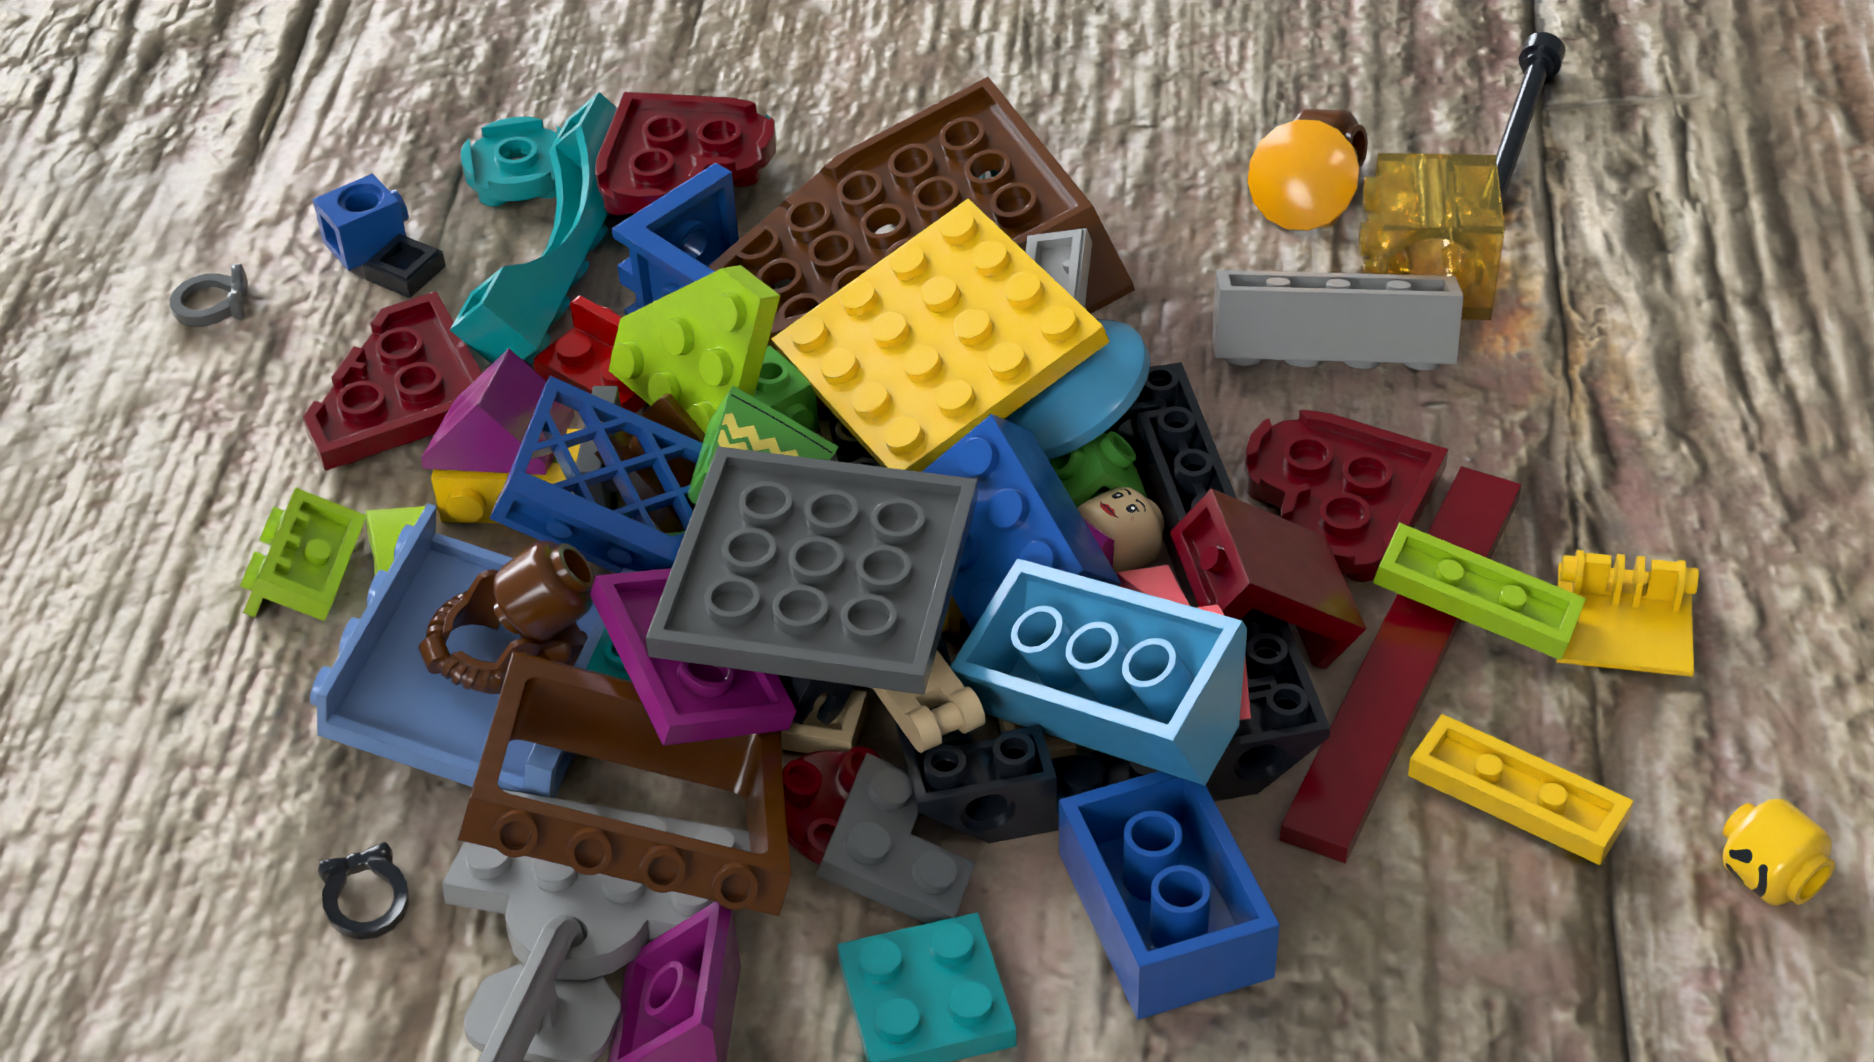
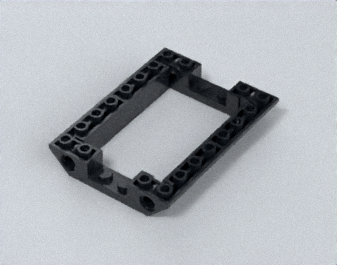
[818,362,1330,843]

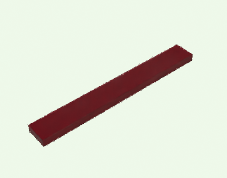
[1279,466,1522,864]

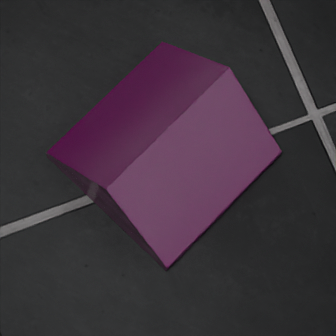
[421,348,574,475]
[609,901,741,1062]

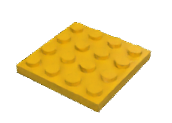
[772,199,1110,472]

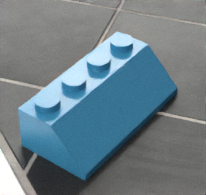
[950,558,1247,786]

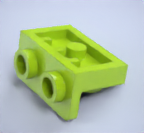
[239,487,366,622]

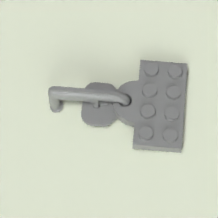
[442,789,751,1062]

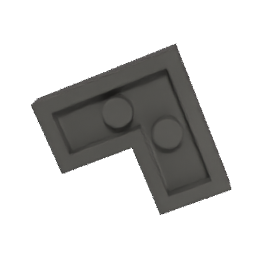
[816,753,975,924]

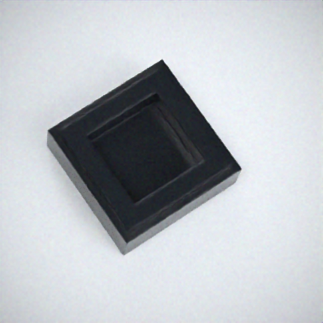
[363,234,446,298]

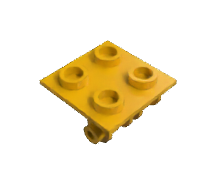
[1556,550,1699,677]

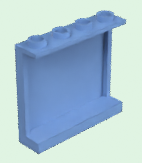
[310,503,636,798]

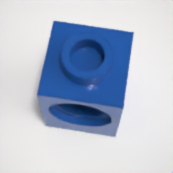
[312,173,409,271]

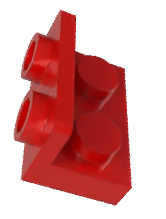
[533,296,646,413]

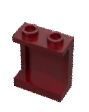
[1170,488,1367,669]

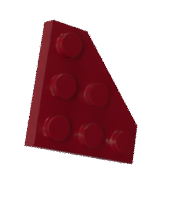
[302,291,482,471]

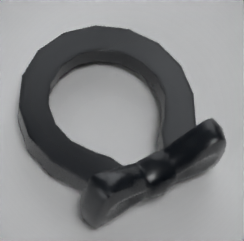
[318,842,409,940]

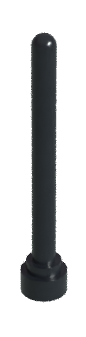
[1480,32,1566,215]

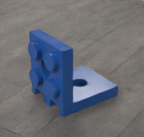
[612,163,739,316]

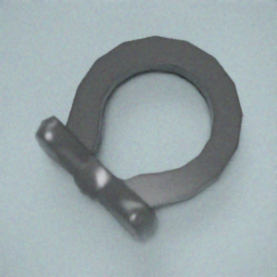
[169,264,248,327]

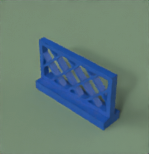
[489,376,703,573]

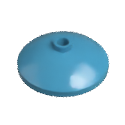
[1005,319,1150,460]

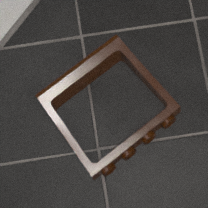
[458,651,792,916]

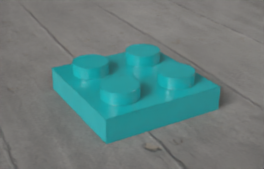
[837,912,1017,1062]

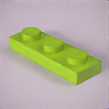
[1373,523,1586,660]

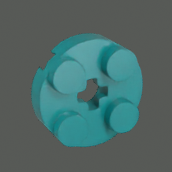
[461,117,561,206]

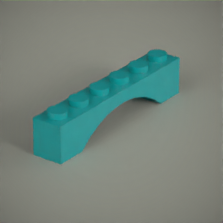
[450,92,617,364]

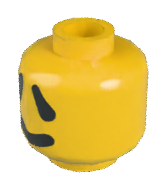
[1722,799,1835,906]

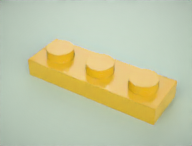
[1408,714,1634,865]

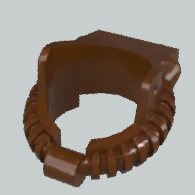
[418,569,588,694]

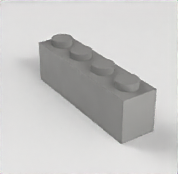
[1212,270,1464,370]

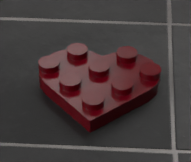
[595,92,777,215]
[1244,410,1449,582]

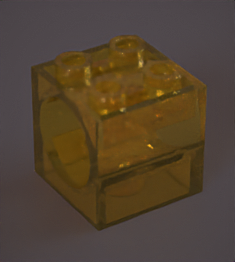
[1359,153,1505,320]

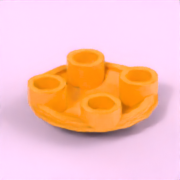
[1247,119,1360,231]

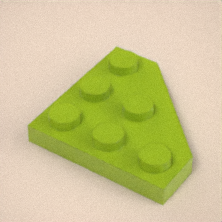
[608,265,780,434]

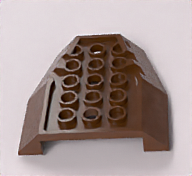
[708,76,1135,416]

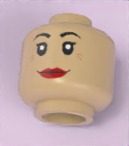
[1077,487,1164,575]

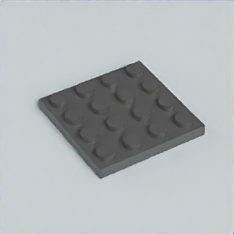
[646,446,978,695]

